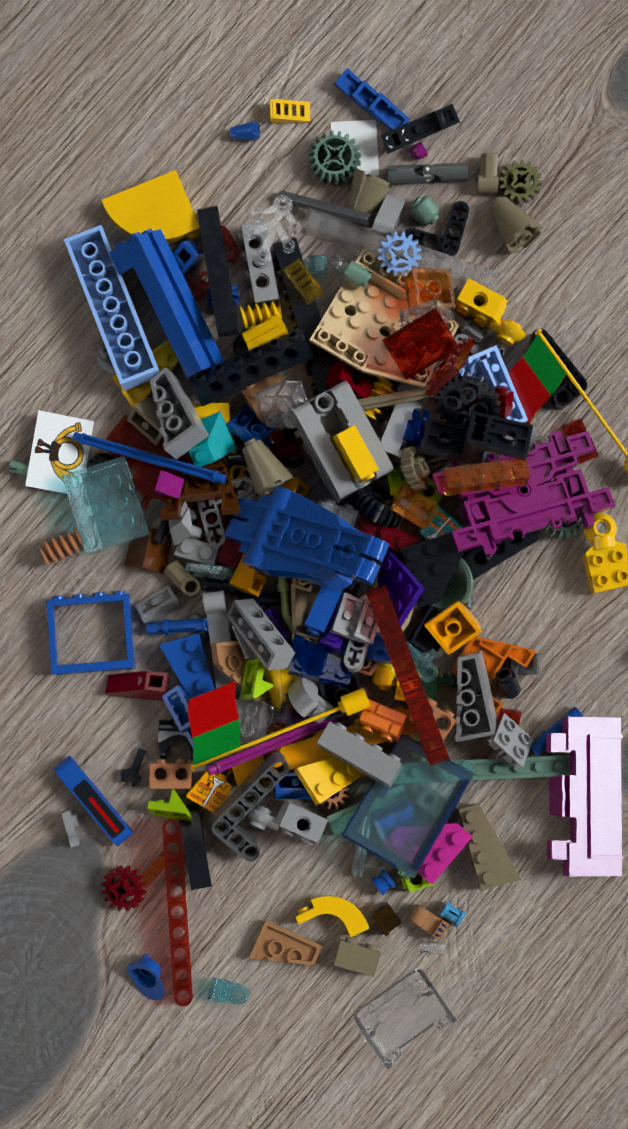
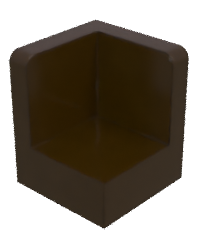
[371,902,402,936]

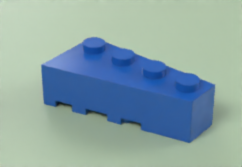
[159,633,215,699]

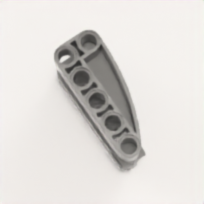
[291,381,393,501]

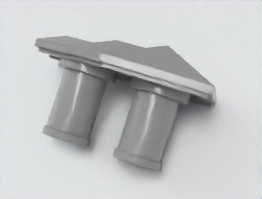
[168,502,202,545]

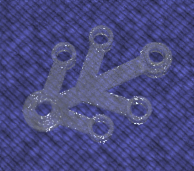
[244,195,302,268]

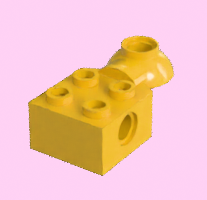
[454,278,526,346]
[582,512,628,595]

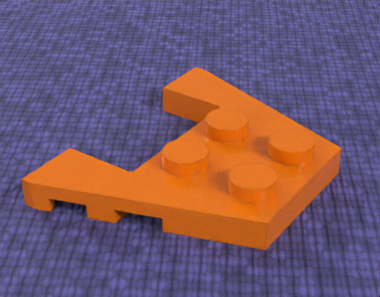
[451,636,536,715]

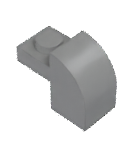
[288,674,333,724]

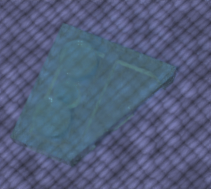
[186,562,235,580]

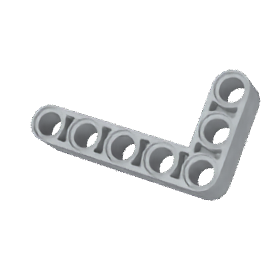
[202,591,238,694]

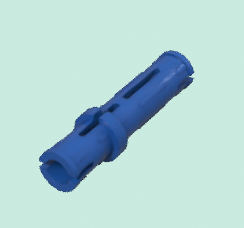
[146,618,209,635]
[530,706,583,756]

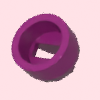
[411,141,428,159]

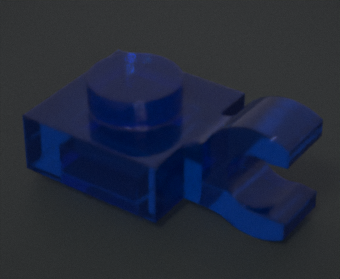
[403,409,430,447]

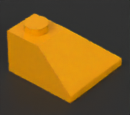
[424,600,482,655]

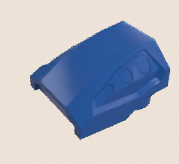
[227,405,279,448]

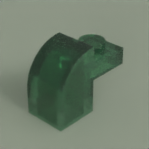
[416,668,458,701]

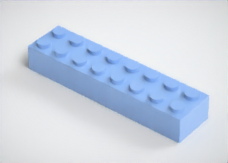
[64,225,160,391]

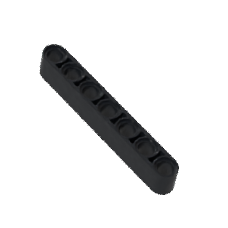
[197,205,239,338]

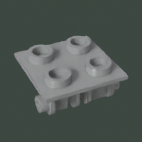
[487,713,533,768]

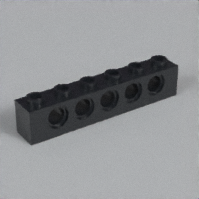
[189,328,314,407]

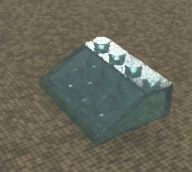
[62,456,149,554]

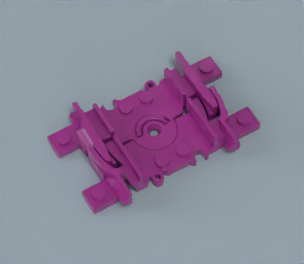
[432,431,615,558]

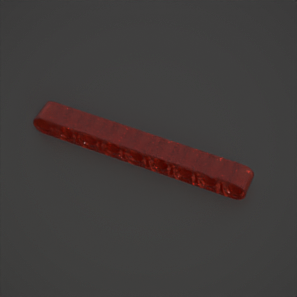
[365,584,450,767]
[161,817,193,1007]

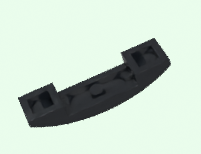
[380,103,460,154]

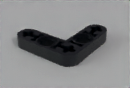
[402,201,469,259]

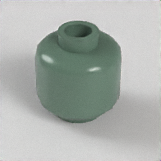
[410,196,439,226]

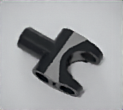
[158,715,193,760]

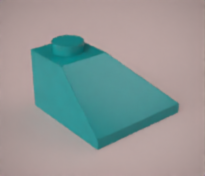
[189,411,236,467]

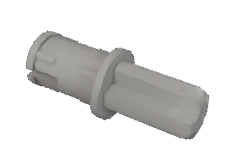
[451,311,486,343]

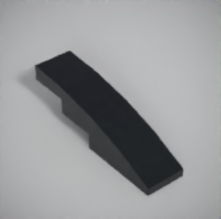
[179,803,212,890]

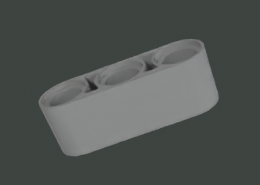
[371,194,406,238]

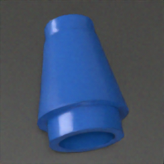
[230,121,260,141]

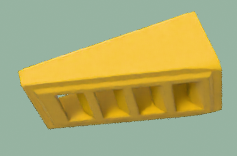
[270,99,310,123]

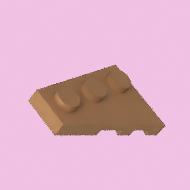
[249,920,323,965]

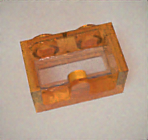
[391,483,438,530]

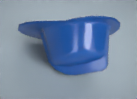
[126,954,165,1000]

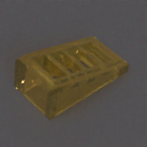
[283,258,324,304]

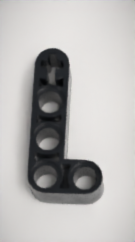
[529,329,588,410]

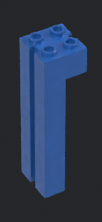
[109,228,224,378]

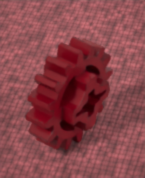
[101,865,147,911]

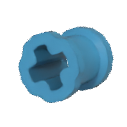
[438,901,466,928]

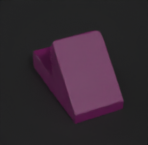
[155,470,184,499]

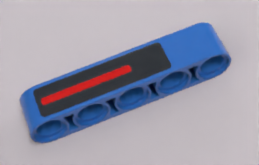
[53,755,134,847]

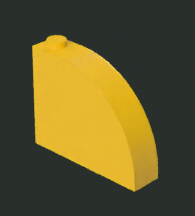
[101,170,201,245]

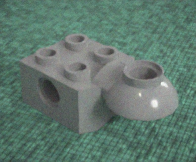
[247,801,328,845]

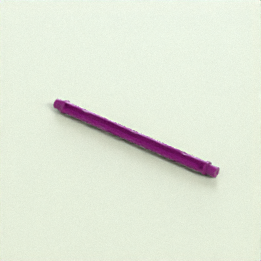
[206,714,355,776]

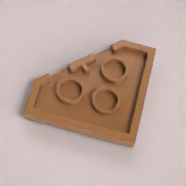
[211,641,271,703]

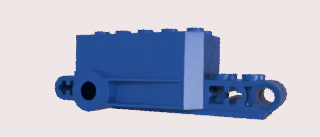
[223,486,390,592]

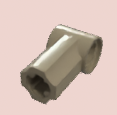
[477,153,499,194]
[164,560,202,598]

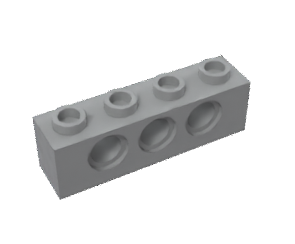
[238,221,279,307]
[227,599,295,670]

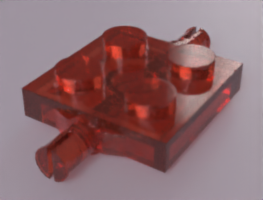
[129,447,180,510]

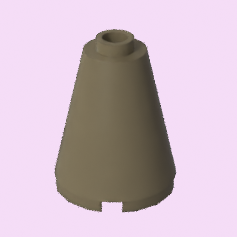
[347,169,392,228]
[490,197,542,253]
[242,438,293,498]

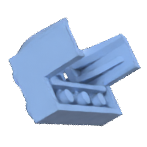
[456,345,528,422]

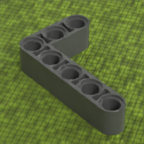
[209,752,289,862]

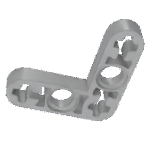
[196,477,254,547]

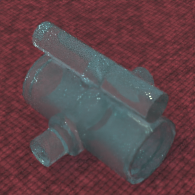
[400,639,438,683]

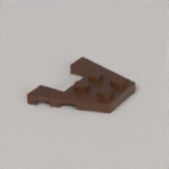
[160,463,241,520]

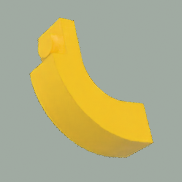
[295,895,370,937]

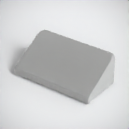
[134,585,181,626]

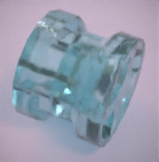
[308,255,328,276]

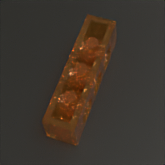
[442,457,530,496]

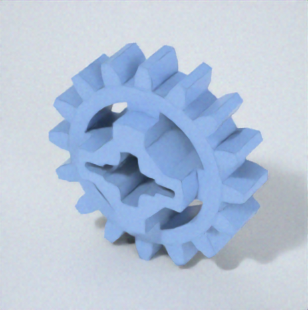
[378,231,421,276]

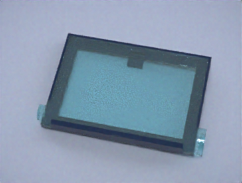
[341,733,477,880]

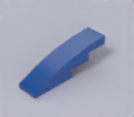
[334,68,410,131]
[162,685,226,767]

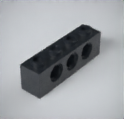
[462,531,540,580]

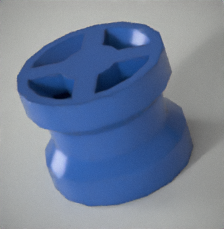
[371,869,396,895]

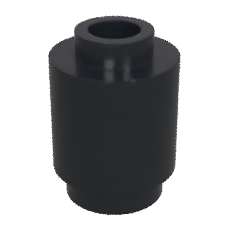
[495,668,521,699]

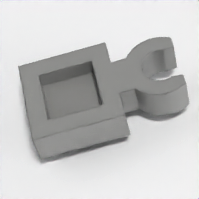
[61,811,80,847]

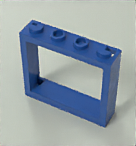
[46,591,136,675]

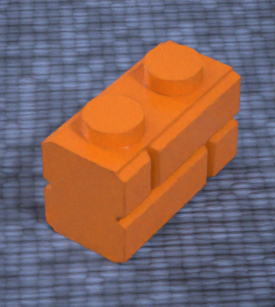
[359,699,408,742]

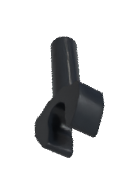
[121,748,146,787]

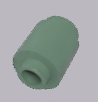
[340,261,372,288]

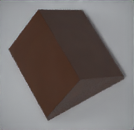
[124,525,172,574]

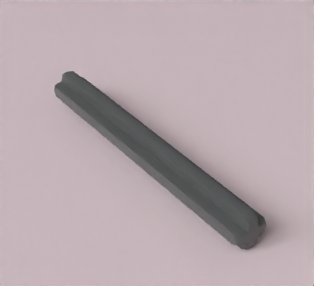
[277,190,370,225]

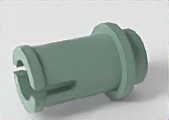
[8,460,29,479]

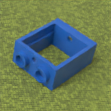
[303,586,343,637]

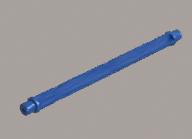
[72,432,226,484]

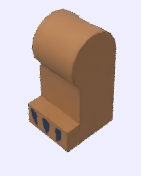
[407,904,450,940]

